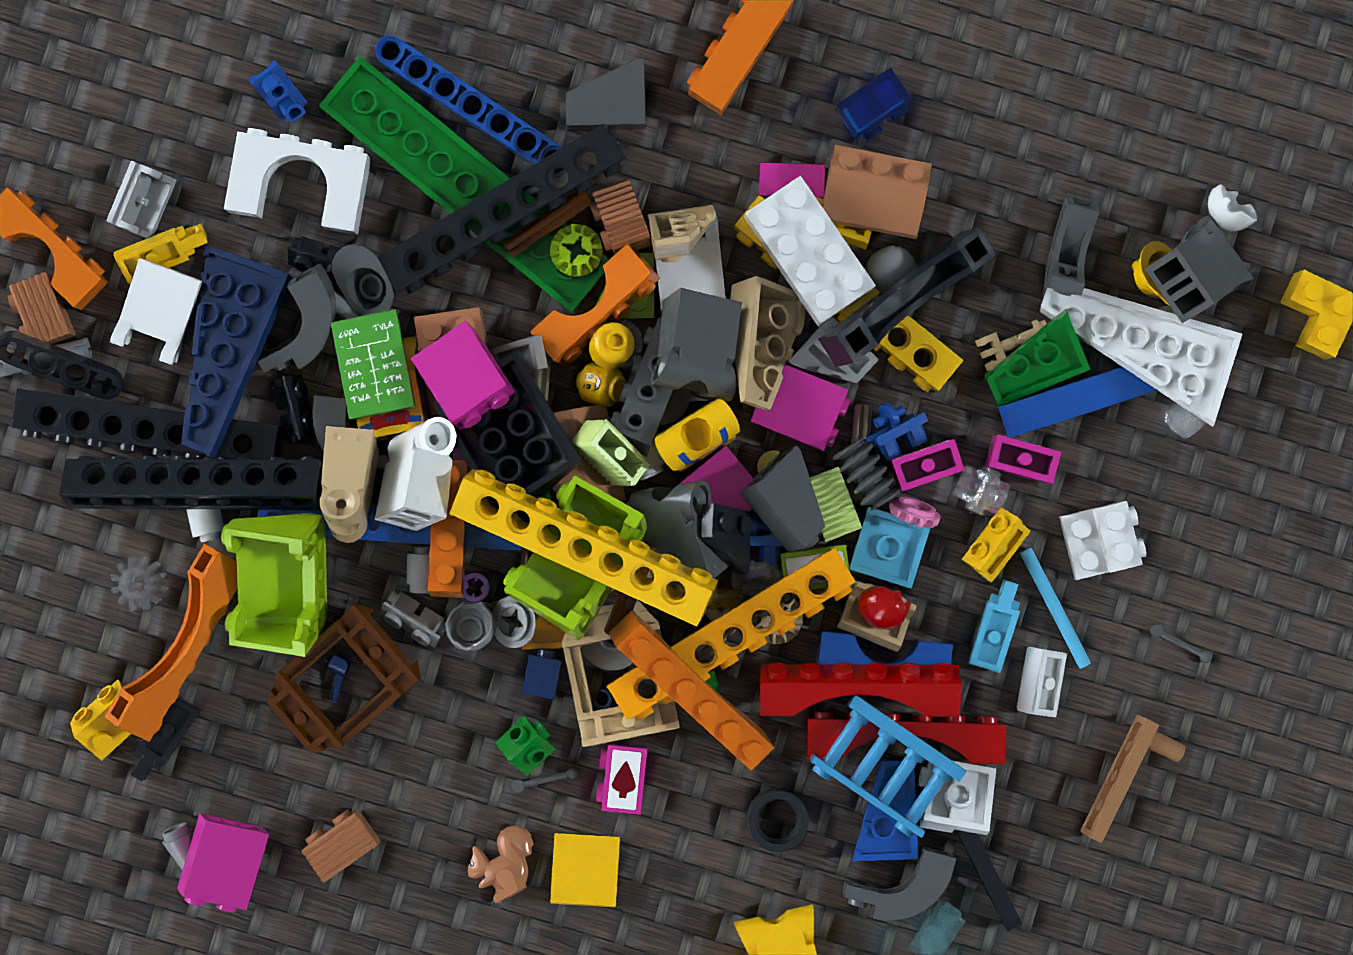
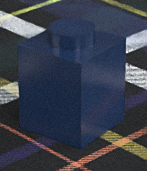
[522,648,563,700]

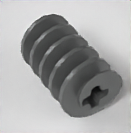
[833,437,901,511]

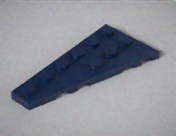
[181,244,293,458]

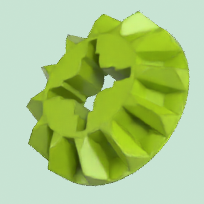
[550,224,603,277]

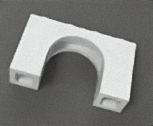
[224,128,371,235]

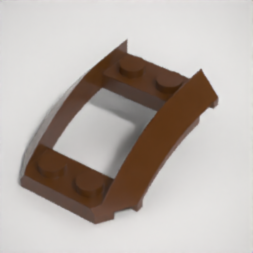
[268,603,421,753]

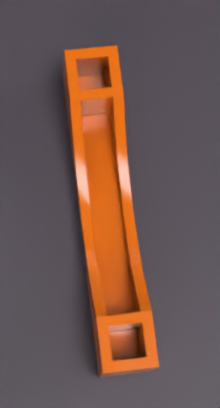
[105,543,238,742]
[609,610,775,771]

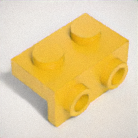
[962,507,1031,583]
[70,680,131,761]

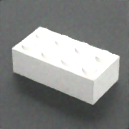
[744,176,876,326]

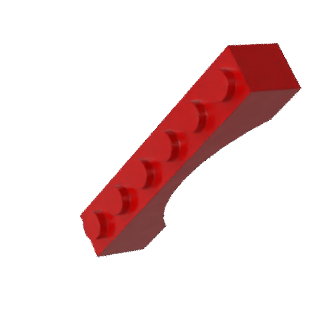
[760,663,961,717]
[806,710,1006,764]

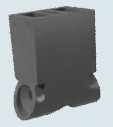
[1145,215,1255,323]
[650,288,742,401]
[629,480,732,586]

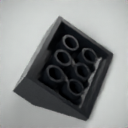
[433,351,582,514]

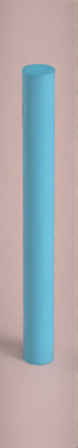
[1020,547,1091,669]

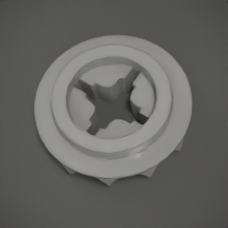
[492,596,539,648]

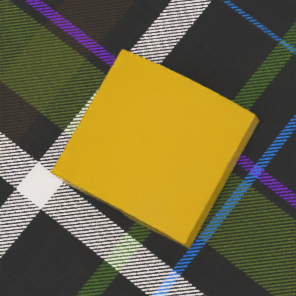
[550,833,620,907]

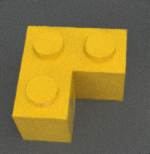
[1280,270,1353,360]

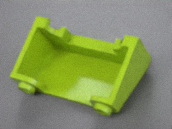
[503,475,647,640]
[221,513,327,657]

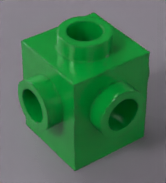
[495,716,555,776]

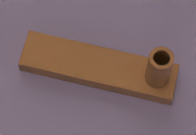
[1080,715,1186,843]

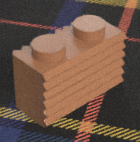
[590,178,652,255]
[8,272,76,344]
[301,809,381,883]

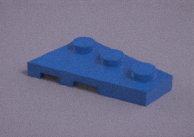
[852,759,918,861]

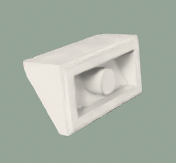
[1017,647,1067,717]

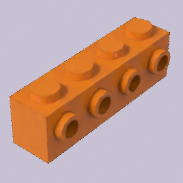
[687,0,794,116]

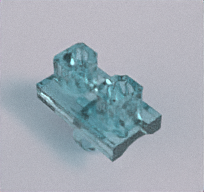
[907,902,966,955]

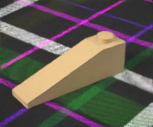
[648,205,716,262]
[730,276,805,411]

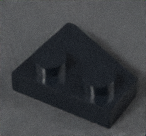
[701,503,753,575]

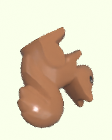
[468,825,534,904]

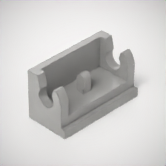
[106,161,177,238]

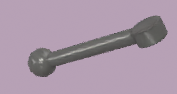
[1150,624,1212,663]
[512,767,579,793]

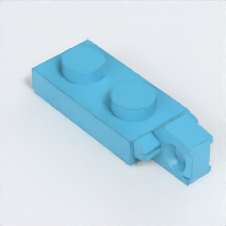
[968,580,1020,673]

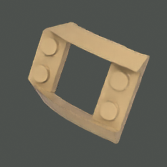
[562,600,680,747]

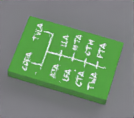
[331,309,416,421]

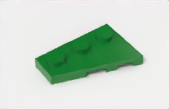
[985,309,1091,407]

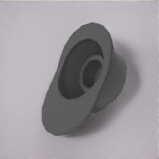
[332,244,394,317]

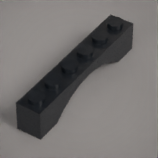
[818,227,996,367]

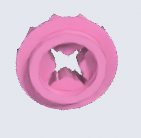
[889,497,941,528]

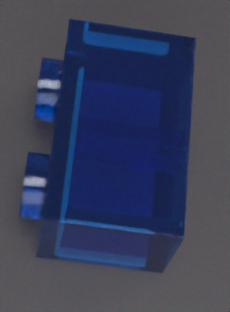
[835,67,913,142]

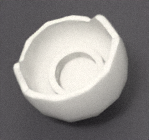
[1207,184,1257,232]

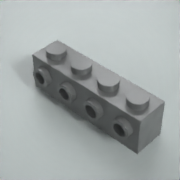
[610,317,674,457]

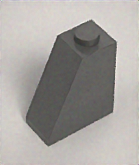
[560,58,646,131]
[740,445,826,552]

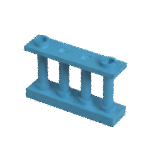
[810,695,967,838]

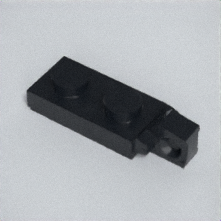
[130,695,202,782]

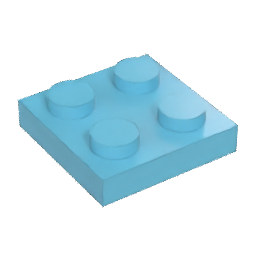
[849,507,930,589]

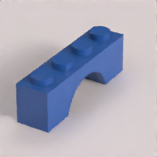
[816,630,953,665]

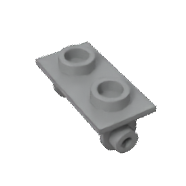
[380,590,446,648]

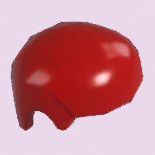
[858,586,911,630]

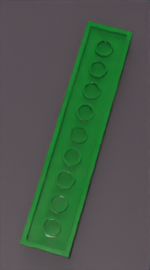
[319,56,610,313]

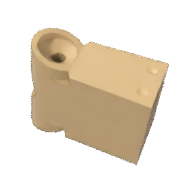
[320,426,379,543]

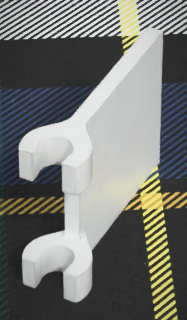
[656,215,726,311]
[110,258,202,365]

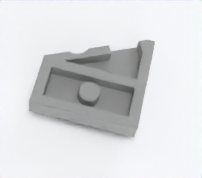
[788,317,879,384]

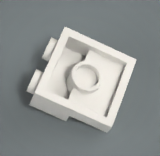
[1059,501,1146,580]
[919,761,996,835]

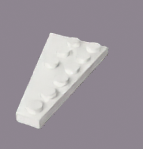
[1040,288,1242,427]

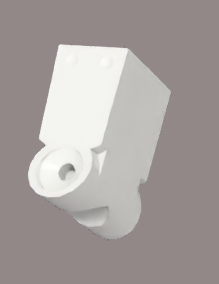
[375,417,456,531]

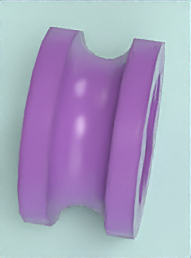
[464,573,490,602]

